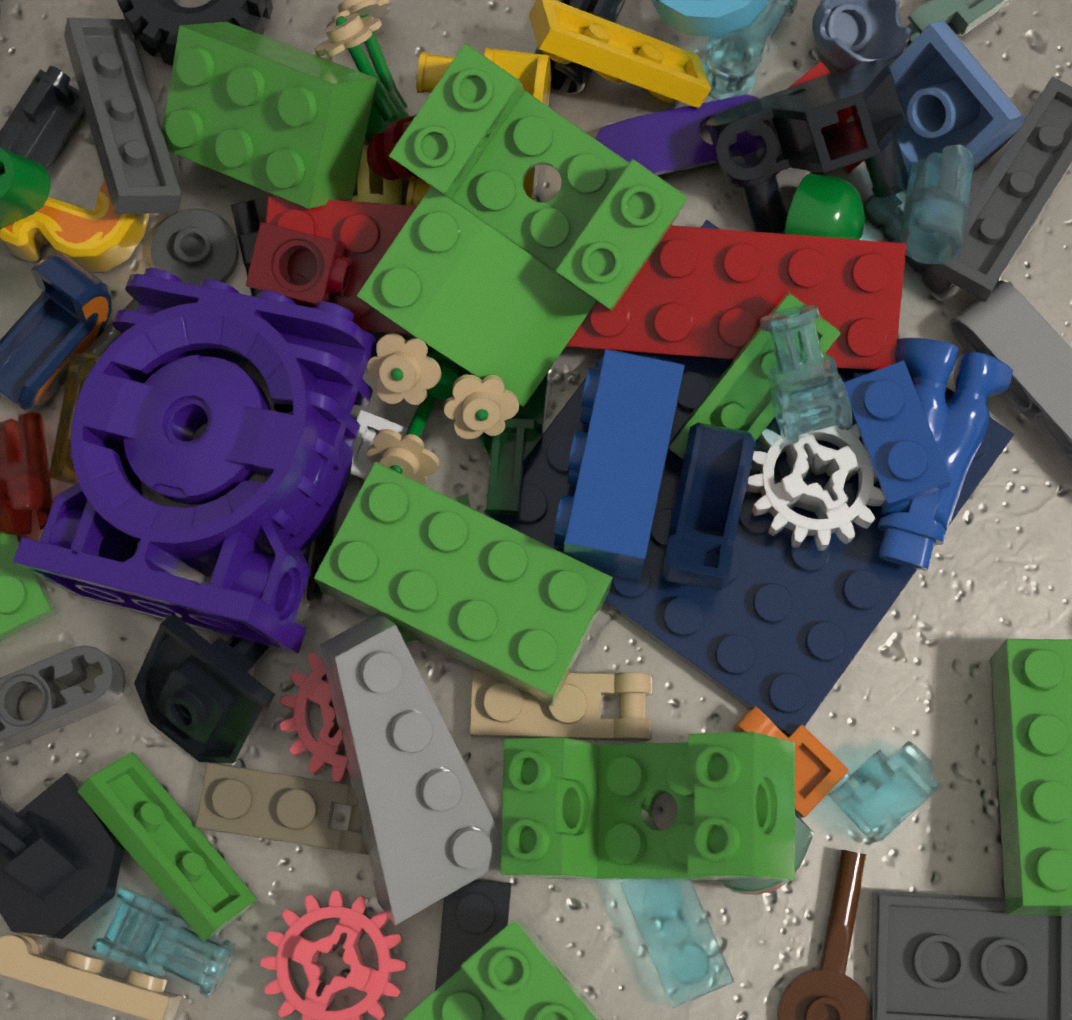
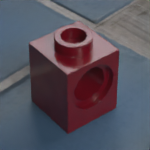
[245,222,352,304]

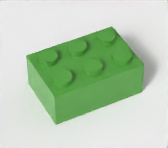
[162,22,377,209]

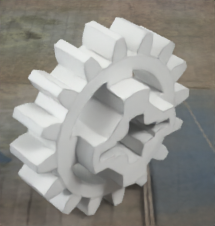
[746,407,885,551]

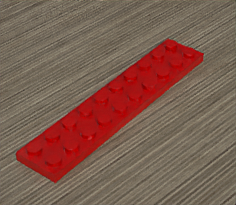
[266,195,906,370]

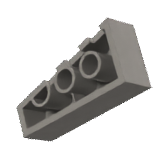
[320,613,502,925]

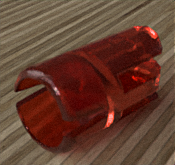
[0,411,53,535]

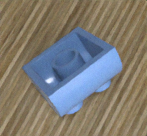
[890,21,1025,200]

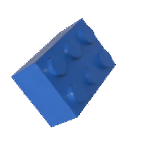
[554,349,685,582]

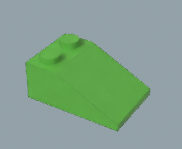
[357,186,597,407]

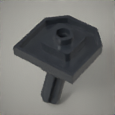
[134,614,275,763]
[0,773,124,939]

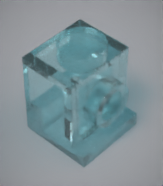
[828,741,940,843]

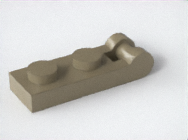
[195,762,369,855]

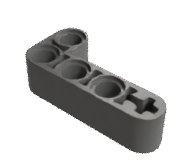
[0,645,126,753]

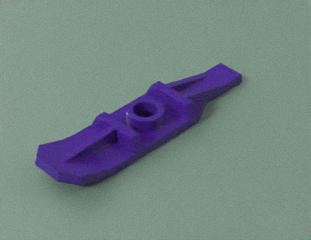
[595,94,762,175]

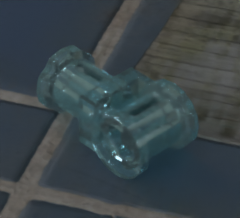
[703,0,798,100]
[760,304,853,445]
[92,886,236,999]

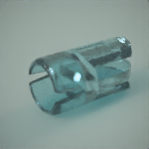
[900,144,974,265]

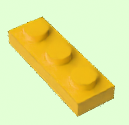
[528,0,711,108]

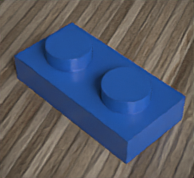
[842,360,951,509]

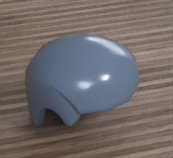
[812,0,911,70]

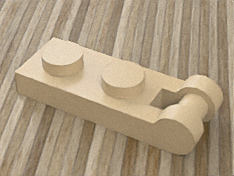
[470,670,653,741]
[0,935,181,1020]

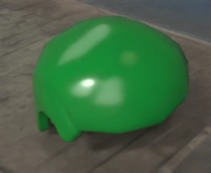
[784,174,866,240]

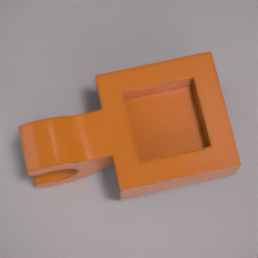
[733,706,850,818]

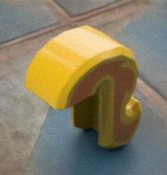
[0,178,149,272]

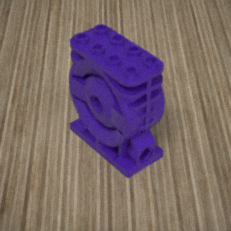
[13,268,377,654]

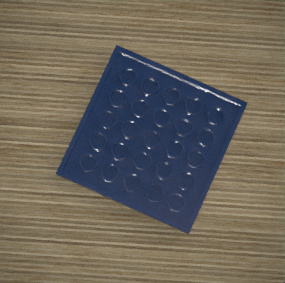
[484,219,1015,737]

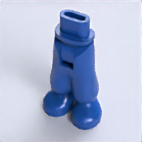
[878,338,1013,571]

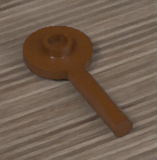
[777,849,871,1020]

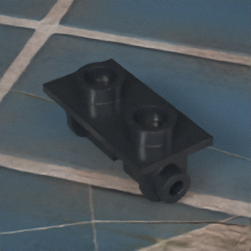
[0,66,85,170]

